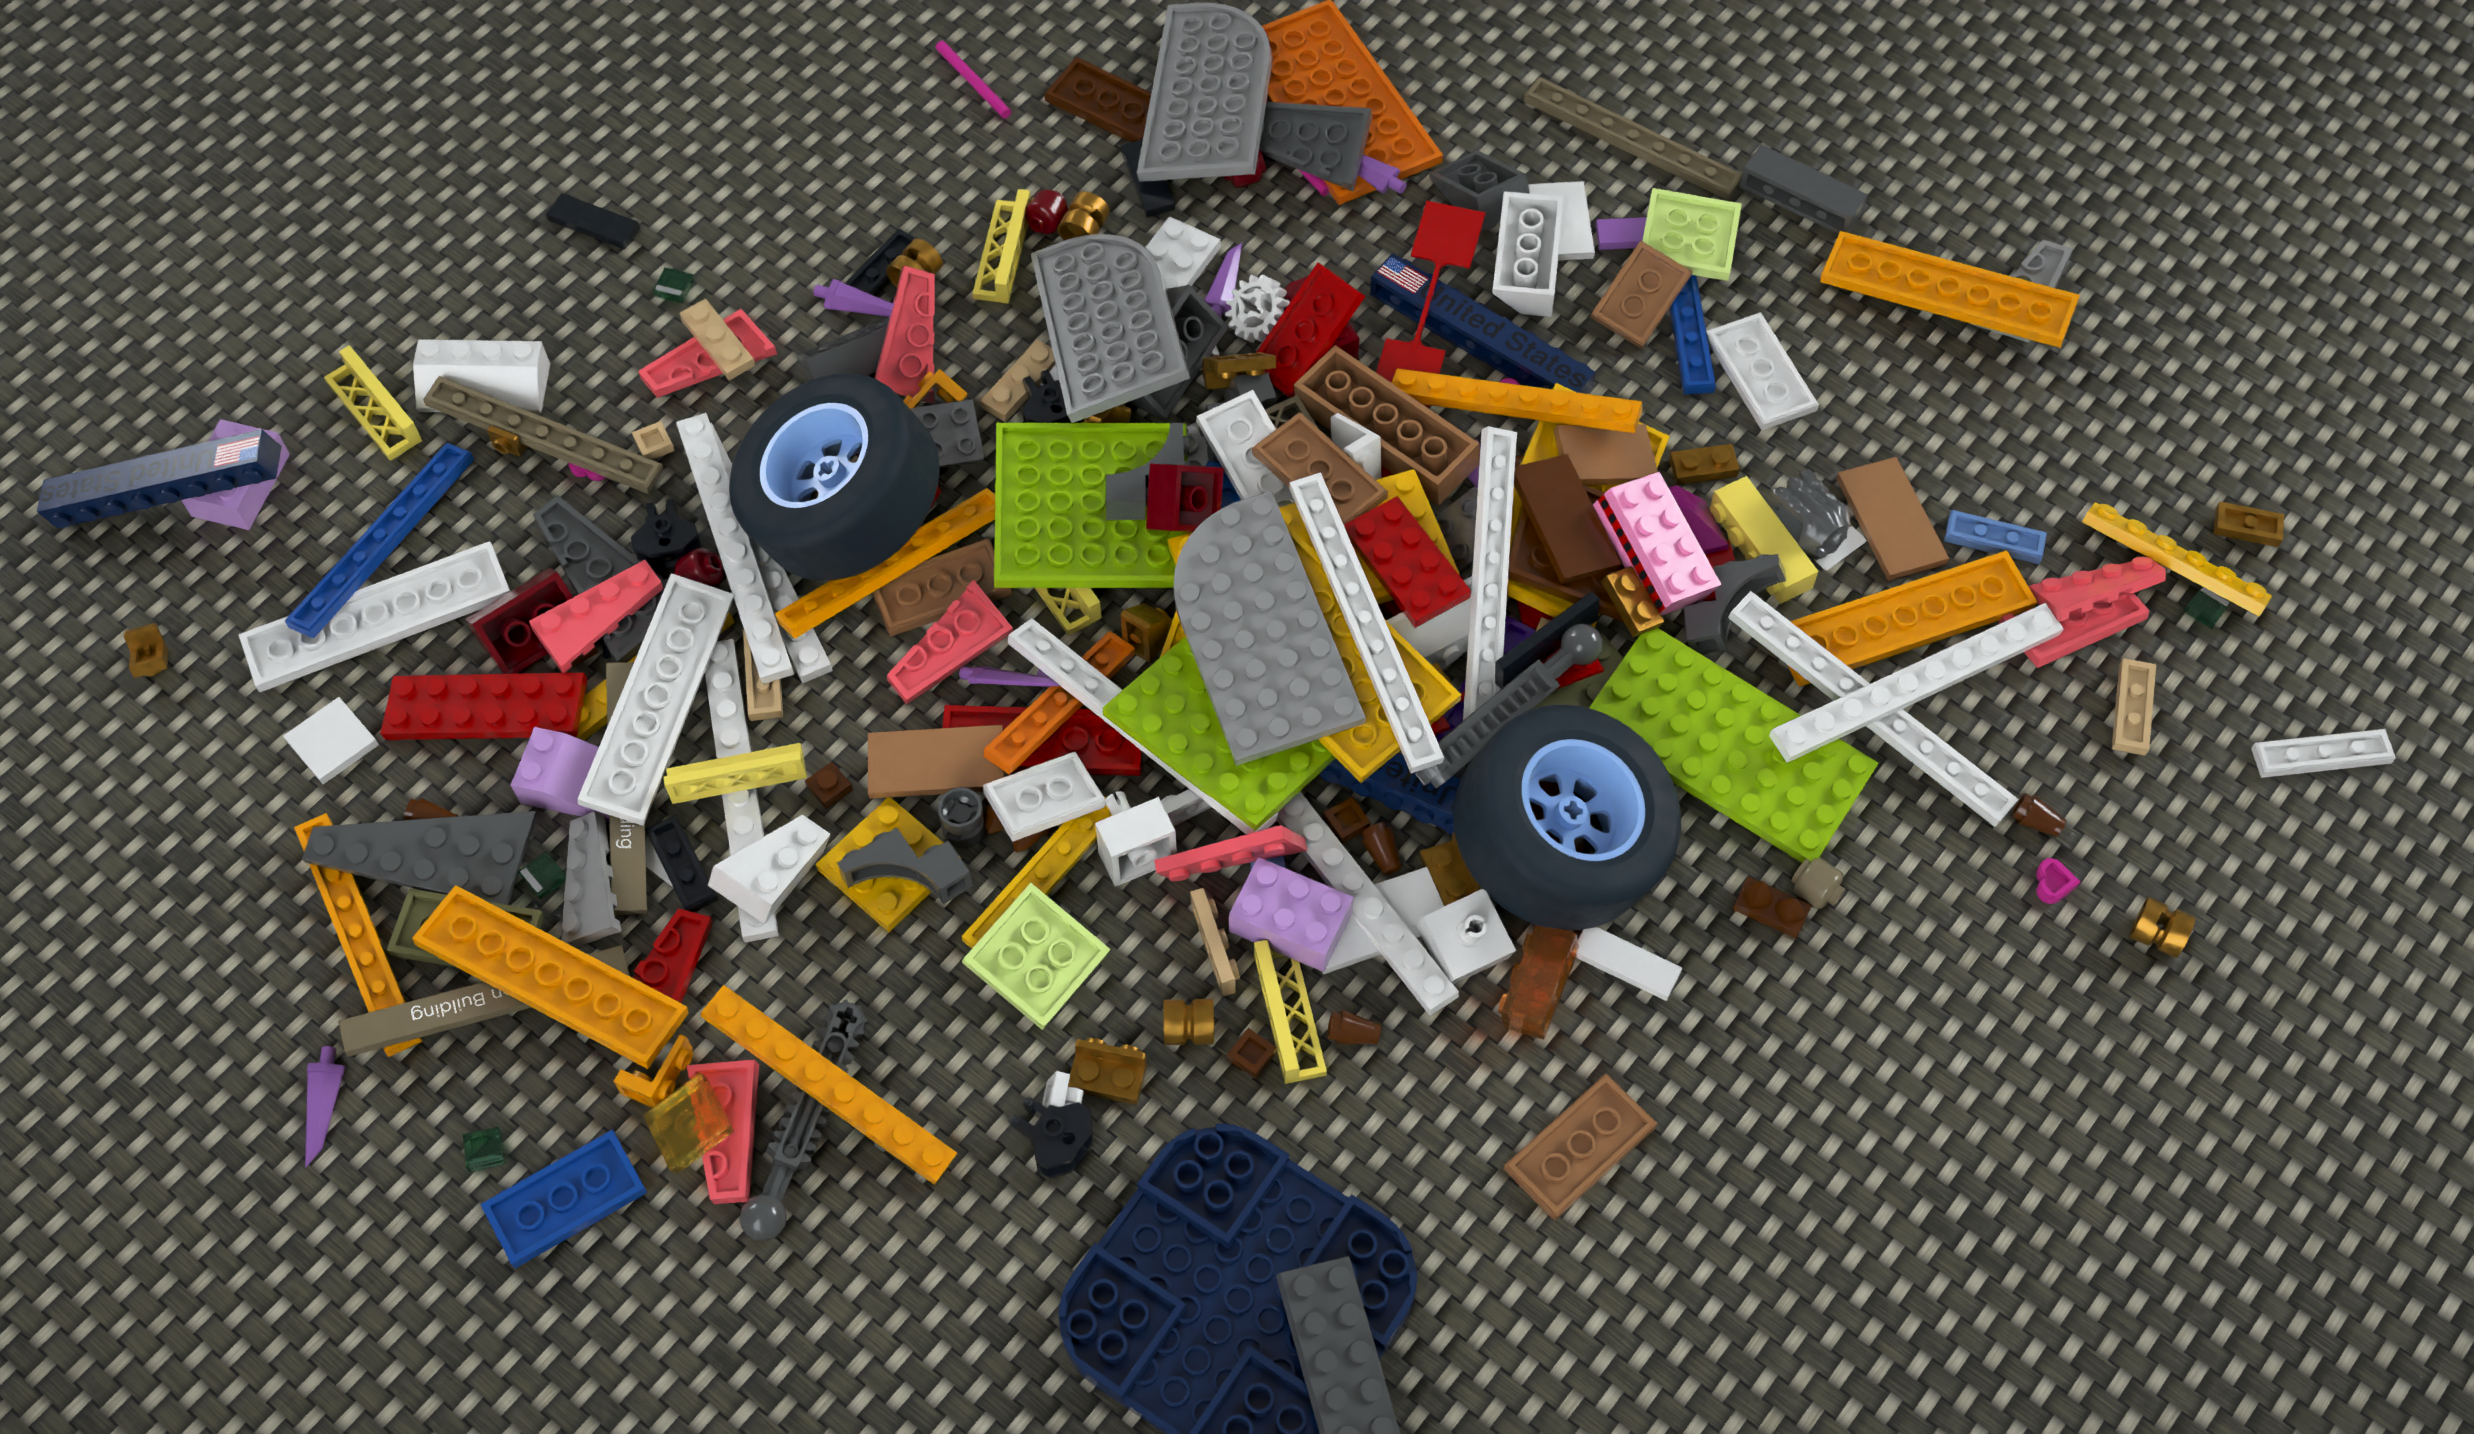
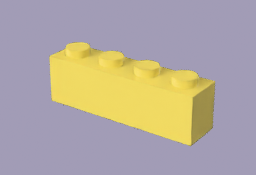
[1710,476,1819,604]

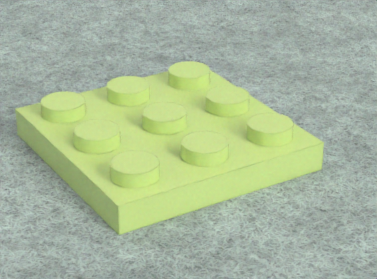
[1642,188,1742,281]
[962,883,1111,1030]

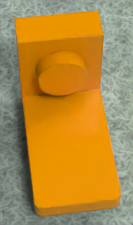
[903,369,968,409]
[613,1034,693,1110]

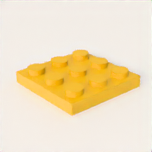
[816,797,961,932]

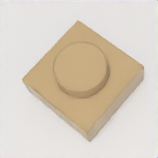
[632,421,675,460]

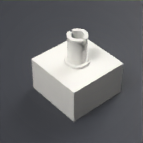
[1095,791,1177,887]
[1416,889,1516,984]

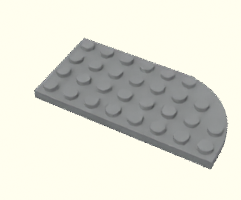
[1137,3,1272,181]
[1031,234,1190,423]
[1174,491,1366,766]

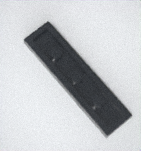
[1495,592,1600,689]

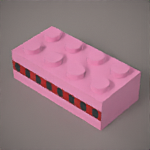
[1593,472,1721,616]

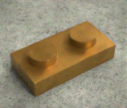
[1669,444,1740,485]
[2213,501,2285,547]
[1601,566,1664,637]

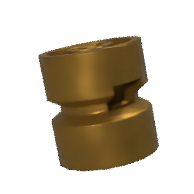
[1057,191,1110,241]
[886,238,943,288]
[2129,897,2196,958]
[1163,999,1214,1045]

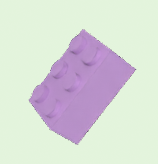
[181,419,290,530]
[1229,857,1354,972]

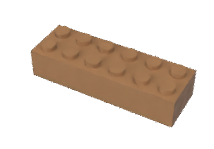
[1294,345,1480,506]

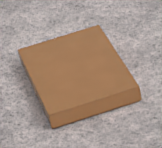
[1590,240,1692,349]
[1553,424,1658,485]

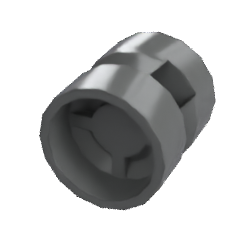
[938,787,986,848]

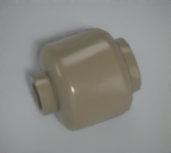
[1791,858,1846,909]

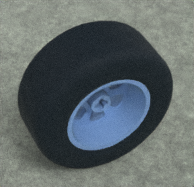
[729,373,939,581]
[1453,705,1681,931]

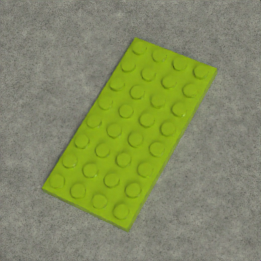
[1589,628,1879,863]

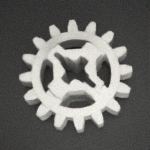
[1225,275,1290,343]

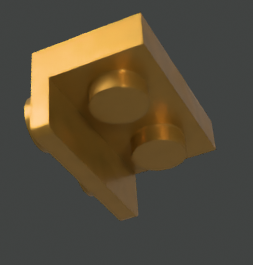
[1203,352,1276,389]
[1419,832,1482,906]
[1068,1038,1147,1105]

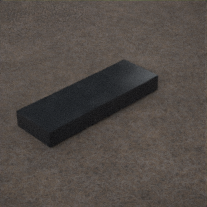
[1120,140,1175,217]
[546,193,640,250]
[844,228,916,296]
[645,815,718,912]

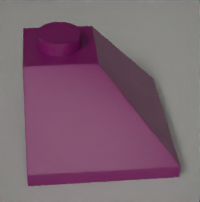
[1668,485,1728,554]

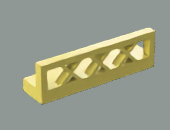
[972,189,1031,304]
[324,345,422,461]
[1035,588,1102,636]
[664,743,807,804]
[1254,940,1327,1084]

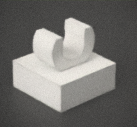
[1042,1071,1083,1108]

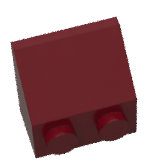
[1146,463,1223,532]

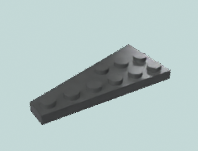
[1259,102,1373,192]
[533,495,667,663]
[302,811,538,905]

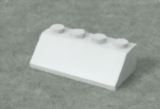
[1492,191,1564,317]
[413,340,550,414]
[1386,576,1472,665]

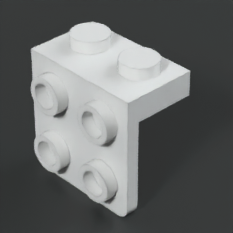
[1331,413,1381,480]

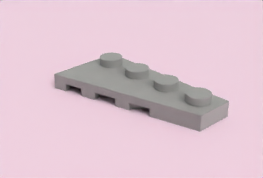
[1970,240,2073,343]
[561,811,621,948]

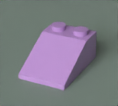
[511,727,609,822]

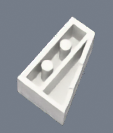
[708,815,830,924]

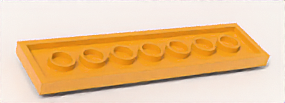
[1820,231,2080,348]
[1787,550,2037,687]
[412,885,689,1069]

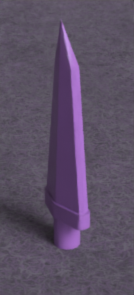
[1358,155,1407,194]
[1204,243,1242,318]
[813,279,893,317]
[959,666,1060,687]
[305,1046,345,1168]

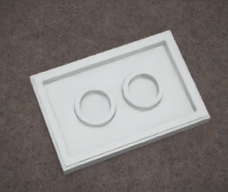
[1528,181,1595,261]
[983,751,1106,842]

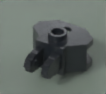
[1022,369,1084,423]
[631,499,702,572]
[1008,1097,1093,1179]

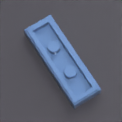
[1944,510,2047,564]

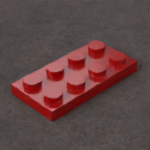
[1256,262,1366,398]
[1344,496,1471,628]

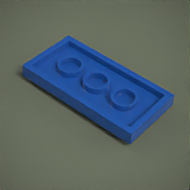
[480,1129,647,1269]

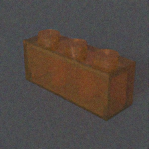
[1498,925,1579,1040]

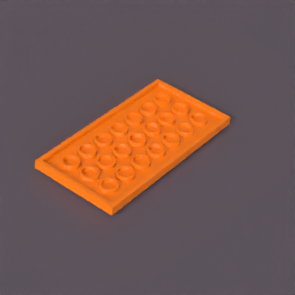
[1262,0,1443,205]

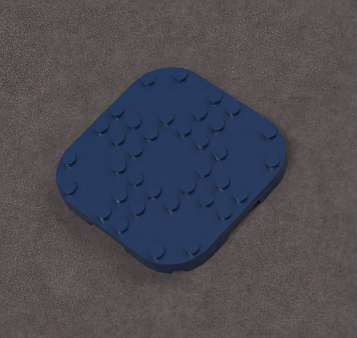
[1059,1124,1417,1434]

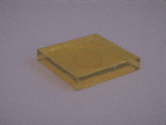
[643,1073,734,1174]

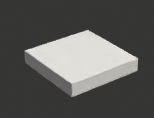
[283,697,379,785]

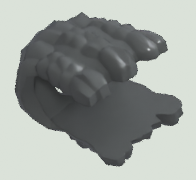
[1771,469,1851,560]

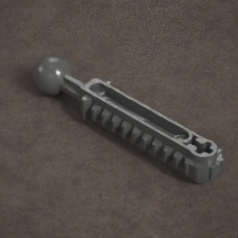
[1415,624,1603,788]
[739,1000,867,1241]

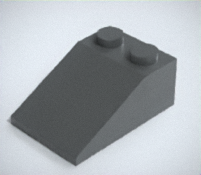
[1429,150,1530,230]

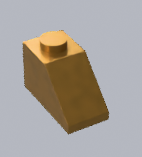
[1120,603,1172,663]

